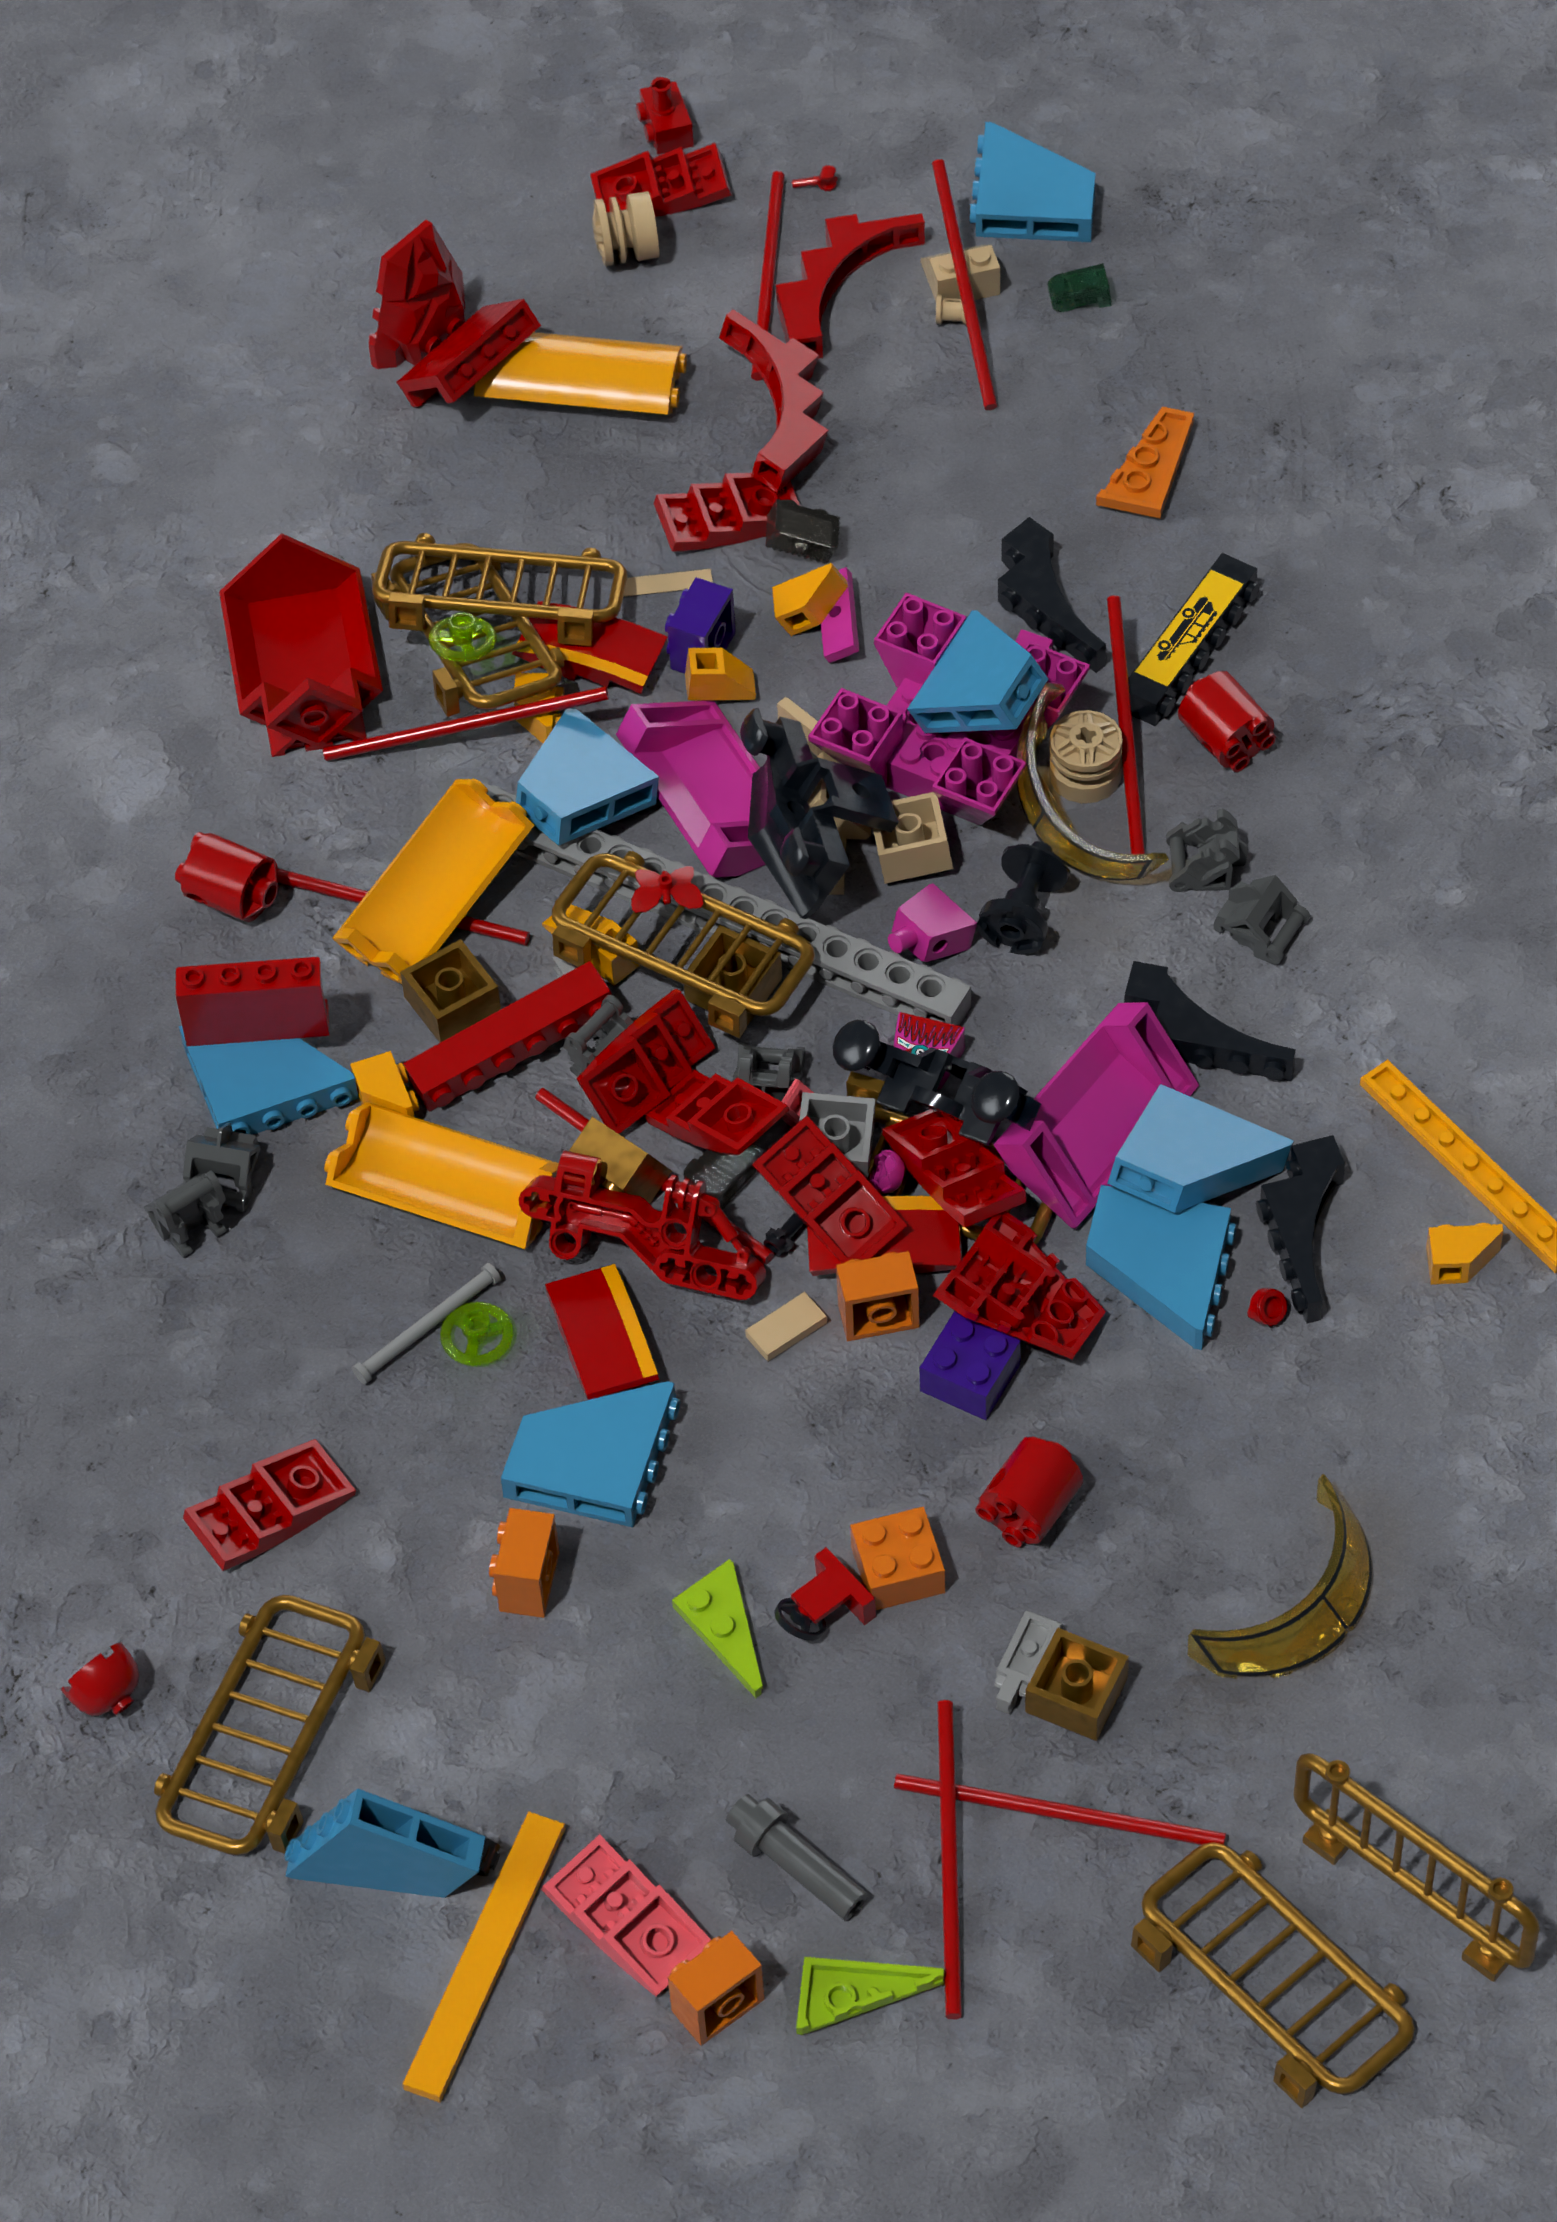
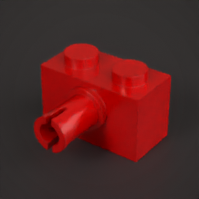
[636,77,694,155]

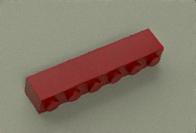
[403,961,612,1112]

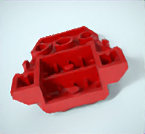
[368,219,466,369]
[933,1211,1106,1359]

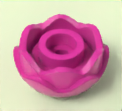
[869,1149,905,1195]

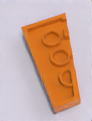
[1096,406,1194,518]

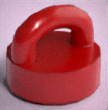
[1247,1288,1287,1326]

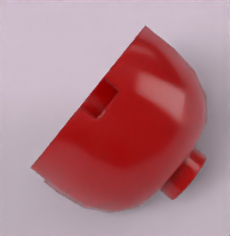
[61,1641,139,1716]

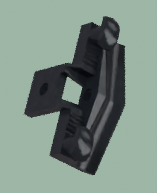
[740,708,899,919]

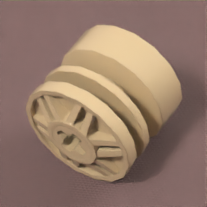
[592,191,659,266]
[1049,710,1123,804]

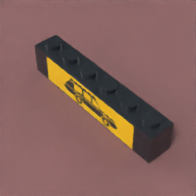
[1128,553,1260,726]

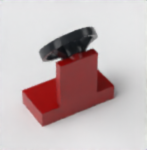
[774,1547,876,1641]

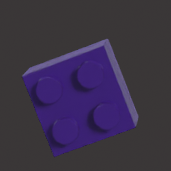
[665,577,736,674]
[919,1311,1021,1421]

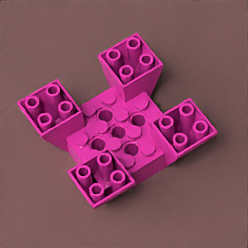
[808,592,1090,825]

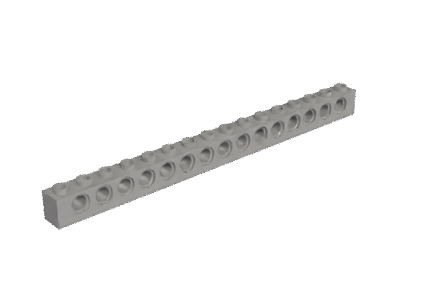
[480,781,971,1026]

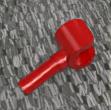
[792,165,838,191]

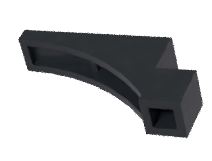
[998,517,1106,673]
[1124,961,1296,1081]
[1256,1135,1345,1324]

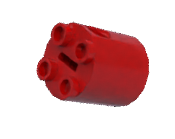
[1178,671,1276,772]
[175,832,278,923]
[975,1437,1083,1547]

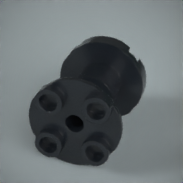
[977,841,1070,955]

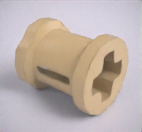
[936,295,966,325]

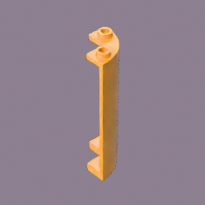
[474,332,687,415]
[332,778,534,984]
[324,1102,559,1249]

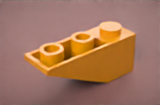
[542,904,640,986]

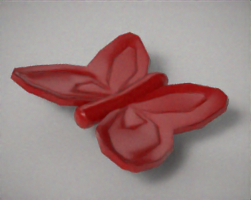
[631,866,703,913]

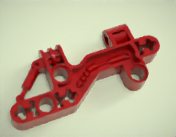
[519,1150,766,1300]

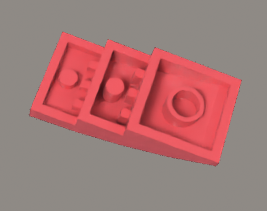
[541,1834,711,1997]

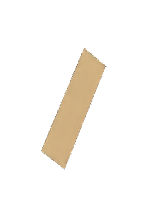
[623,569,713,597]

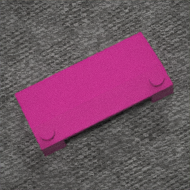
[616,700,766,878]
[993,1002,1199,1228]

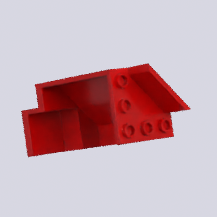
[219,533,383,757]

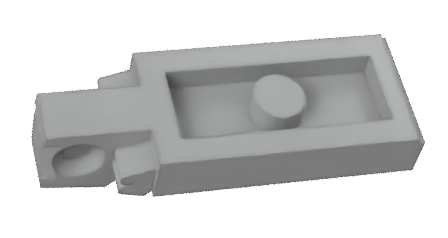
[994,1610,1062,1715]

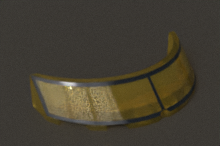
[1016,683,1169,881]
[1187,1474,1372,1679]

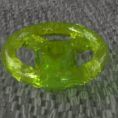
[429,612,497,661]
[440,1302,514,1366]

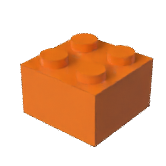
[836,1251,919,1341]
[850,1506,945,1610]
[489,1508,560,1618]
[668,1931,765,2046]

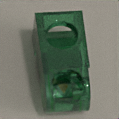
[1047,263,1112,312]

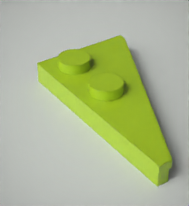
[672,1559,763,1698]
[796,1957,944,2035]

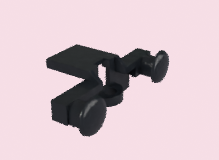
[832,1019,1041,1146]

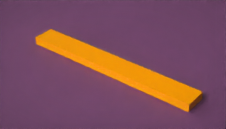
[1360,1059,1557,1273]
[402,1811,565,2103]

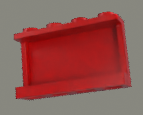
[396,299,541,407]
[176,957,330,1046]

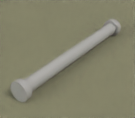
[352,1263,501,1385]

